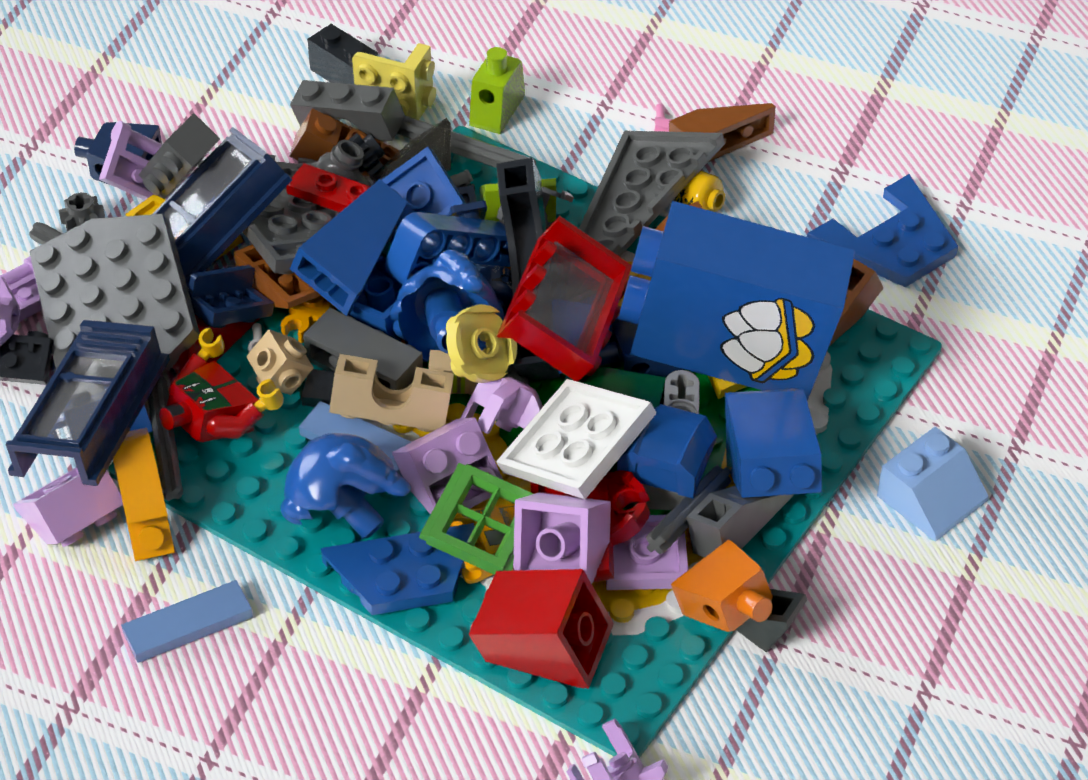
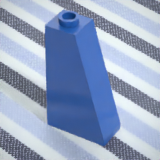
[290,179,408,316]

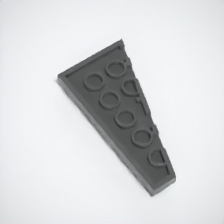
[579,130,725,257]

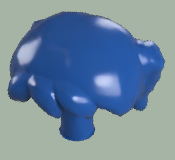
[390,249,504,362]
[280,433,411,539]

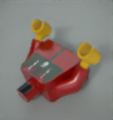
[159,328,284,442]

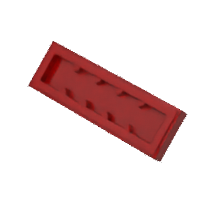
[286,163,371,212]

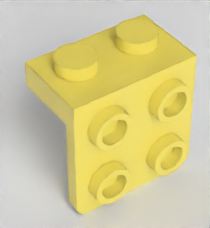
[352,43,436,120]

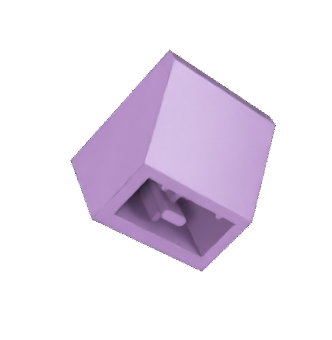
[392,418,503,514]

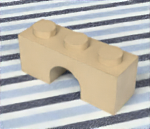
[329,354,454,432]

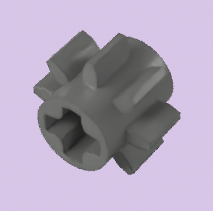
[59,192,105,231]

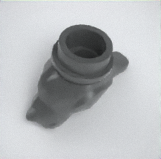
[306,140,371,186]

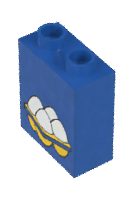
[618,201,855,401]

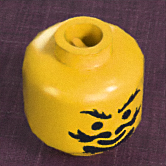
[674,170,725,212]

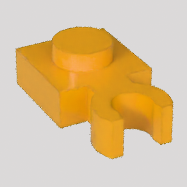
[281,296,337,343]

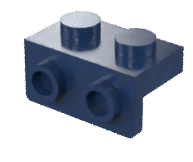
[188,265,274,328]

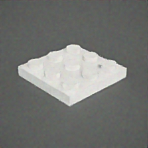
[496,379,656,499]

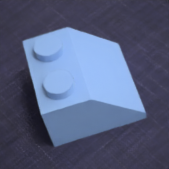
[877,426,989,542]

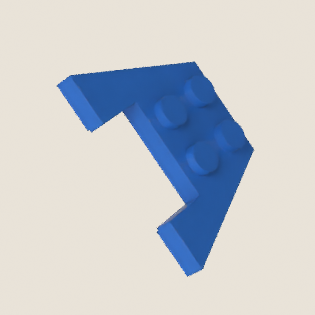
[807,174,958,288]

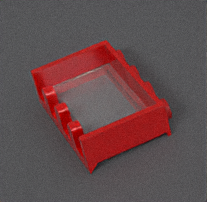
[496,216,632,382]

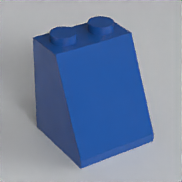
[725,388,822,498]

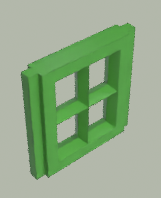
[419,463,533,575]

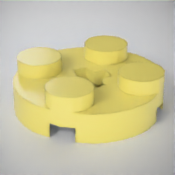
[446,304,517,383]

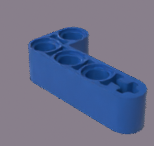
[385,212,510,285]

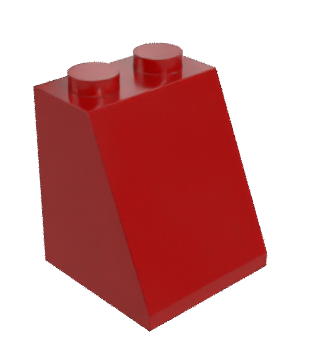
[469,569,614,688]

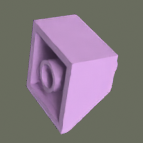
[13,467,123,547]
[513,493,611,584]

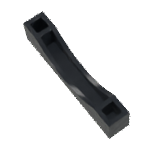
[496,157,561,382]

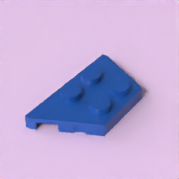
[321,523,475,615]

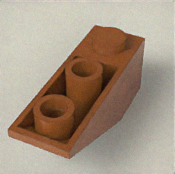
[289,108,404,177]

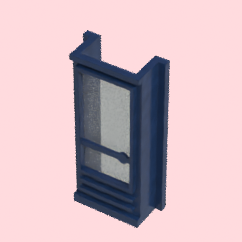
[153,127,293,288]
[5,320,170,486]

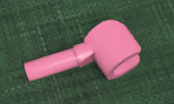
[654,104,672,132]

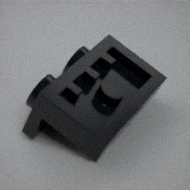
[0,331,53,385]

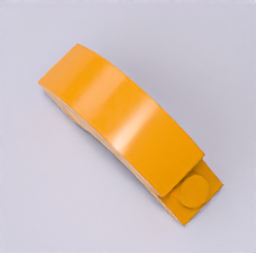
[113,428,175,561]

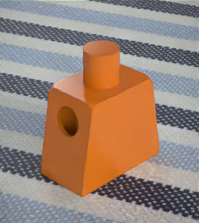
[671,539,773,632]

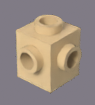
[246,329,313,395]

